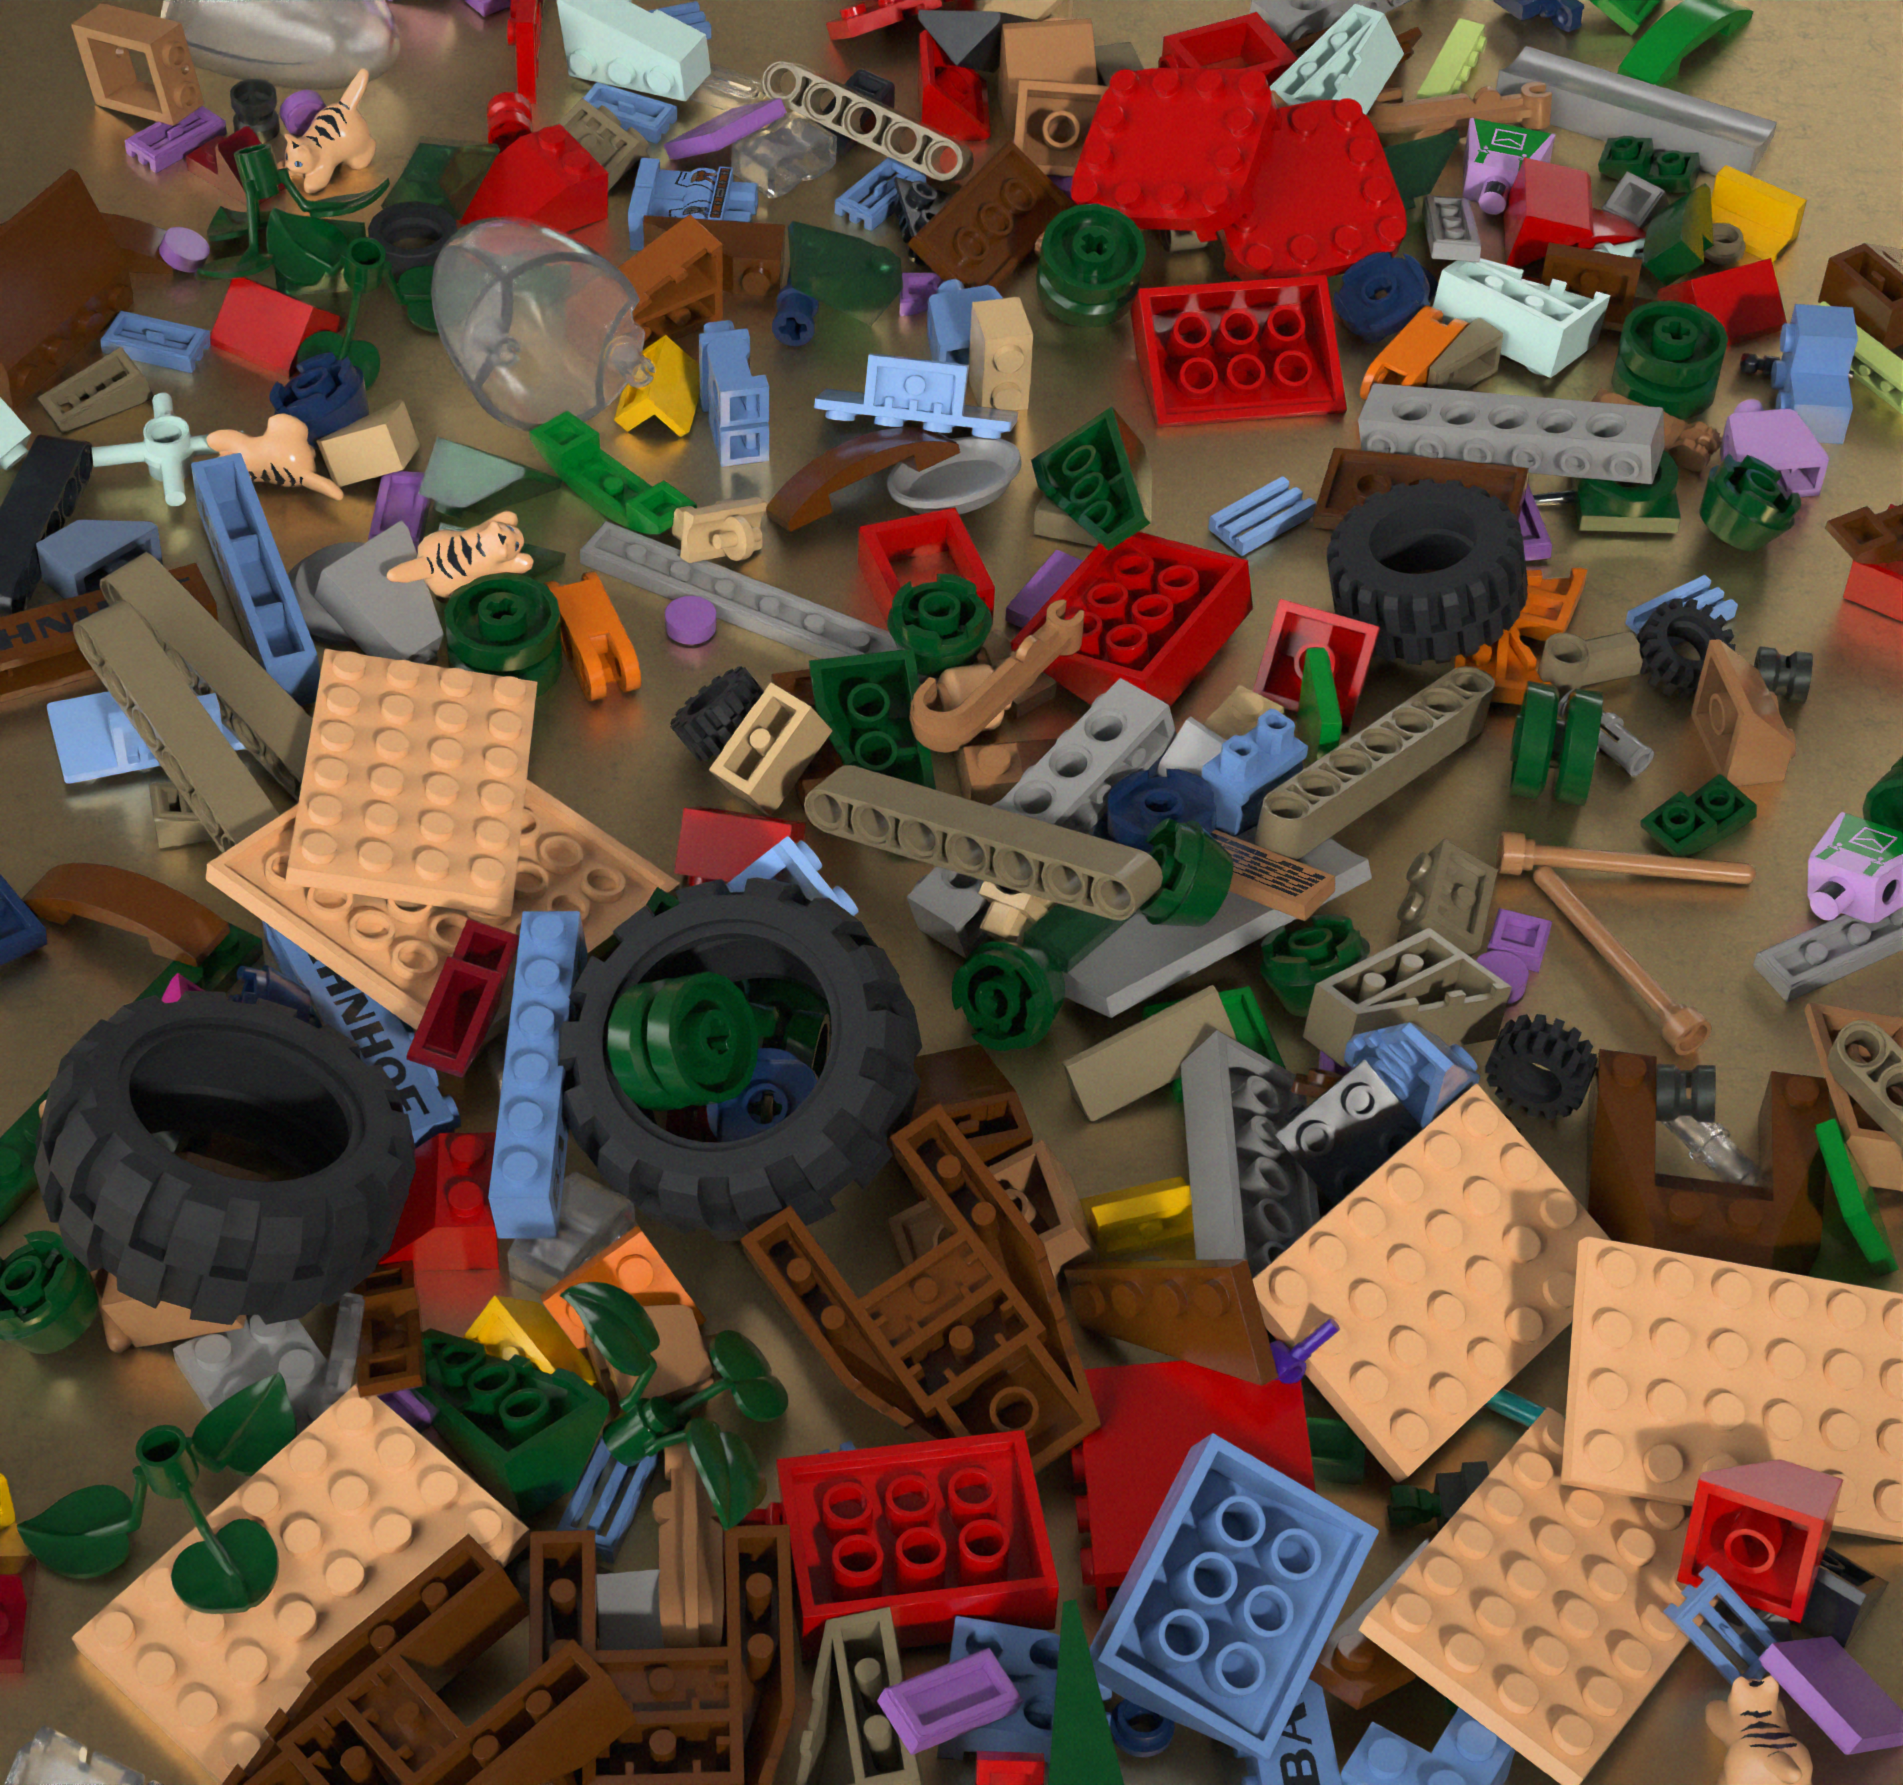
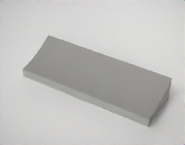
[1496,46,1777,176]
[1035,825,1372,1018]
[1180,1030,1320,1279]

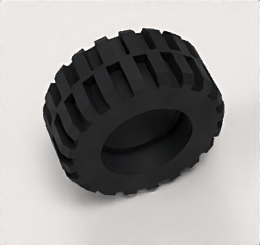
[1326,479,1528,665]

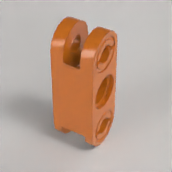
[1360,305,1470,401]
[543,571,641,702]

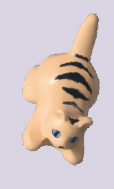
[277,68,376,194]
[206,413,344,501]
[387,510,534,605]
[1705,1675,1813,1785]

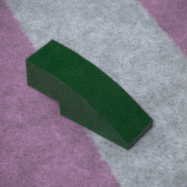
[1643,183,1714,287]

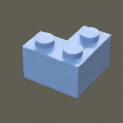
[1771,304,1858,444]
[1340,1707,1515,1785]

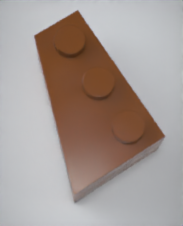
[570,214,723,371]

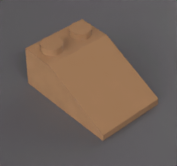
[888,1140,1102,1286]

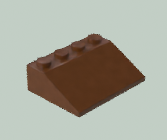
[0,169,134,410]

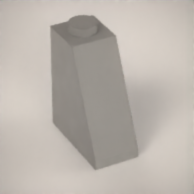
[314,520,444,666]

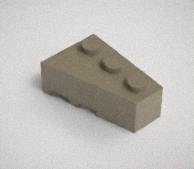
[1303,928,1512,1067]
[796,1607,924,1785]

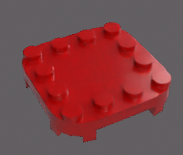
[1071,68,1282,242]
[1218,98,1407,281]

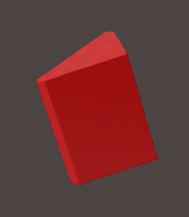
[917,29,991,141]
[1504,157,1594,268]
[1657,258,1787,346]
[210,277,346,378]

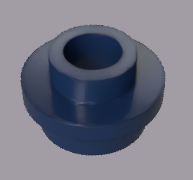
[1110,1699,1175,1757]

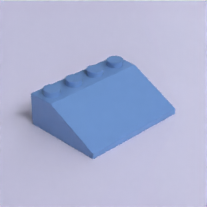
[1089,1433,1379,1761]

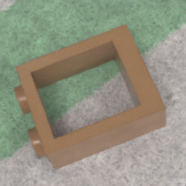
[71,3,205,126]

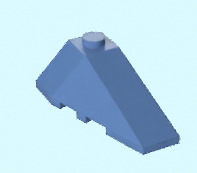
[1344,1022,1480,1129]

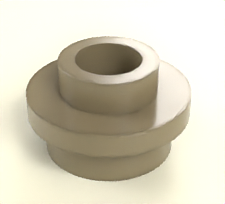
[1704,223,1746,265]

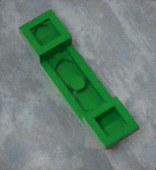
[1617,0,1753,87]
[529,410,697,534]

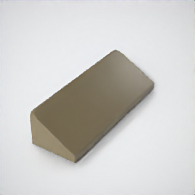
[1063,985,1237,1122]

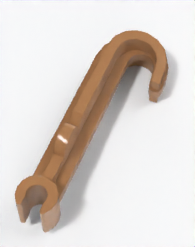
[1366,82,1552,146]
[910,599,1084,753]
[652,1442,724,1648]

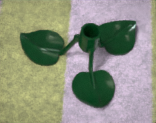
[194,143,390,281]
[266,208,487,391]
[560,1282,788,1531]
[17,1372,297,1614]

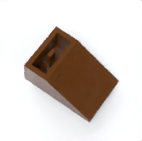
[1818,243,1903,350]
[892,1044,1033,1202]

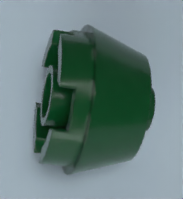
[1699,454,1801,551]
[887,573,992,678]
[1139,818,1233,927]
[1260,914,1370,1017]
[952,942,1065,1051]
[0,1231,99,1354]

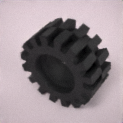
[1636,598,1736,699]
[670,666,764,761]
[1485,1014,1598,1119]

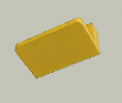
[1711,165,1807,263]
[614,335,700,437]
[1079,1177,1194,1260]
[462,1295,600,1390]

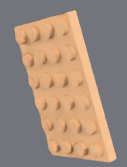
[285,649,538,917]
[1253,1083,1612,1483]
[1561,1236,1903,1542]
[71,1383,530,1785]
[1359,1406,1721,1785]

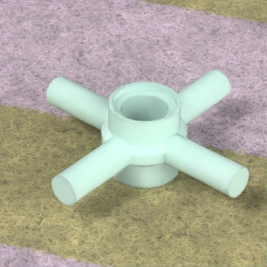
[91,393,243,506]

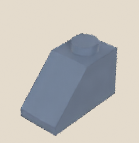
[36,520,163,599]

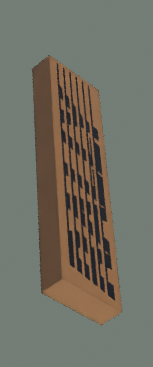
[1122,830,1335,921]

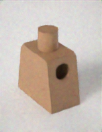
[585,1305,718,1421]

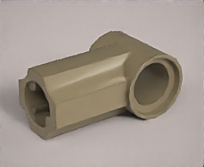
[1537,631,1643,702]

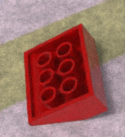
[1130,275,1347,428]
[1010,531,1253,707]
[776,1430,1059,1661]

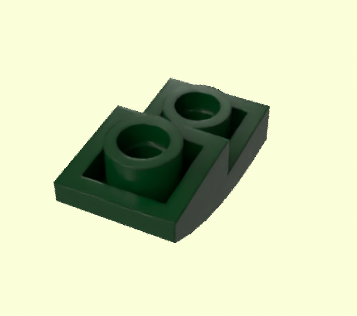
[1598,136,1701,193]
[1640,774,1757,857]

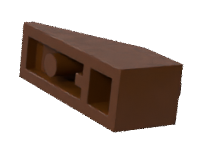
[643,215,785,297]

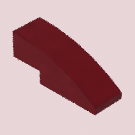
[407,919,520,1078]

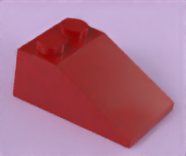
[440,124,609,259]

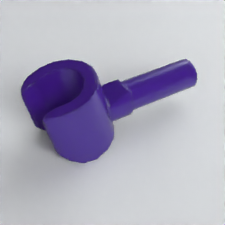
[1270,1318,1340,1384]

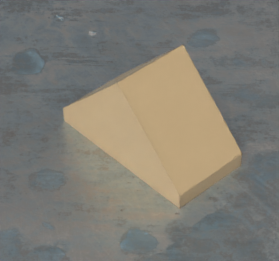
[317,400,420,487]

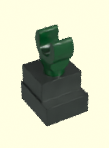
[1387,1461,1489,1531]

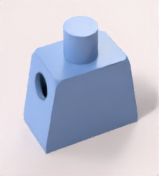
[927,279,1003,365]

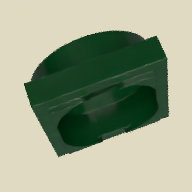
[1571,450,1681,533]

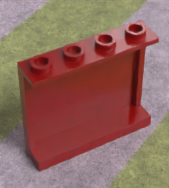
[1071,1360,1316,1611]

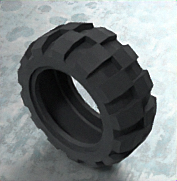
[558,877,922,1241]
[34,991,416,1325]

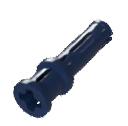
[772,233,823,346]

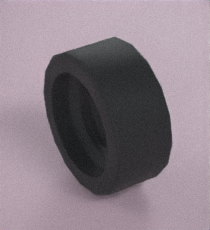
[368,201,459,283]

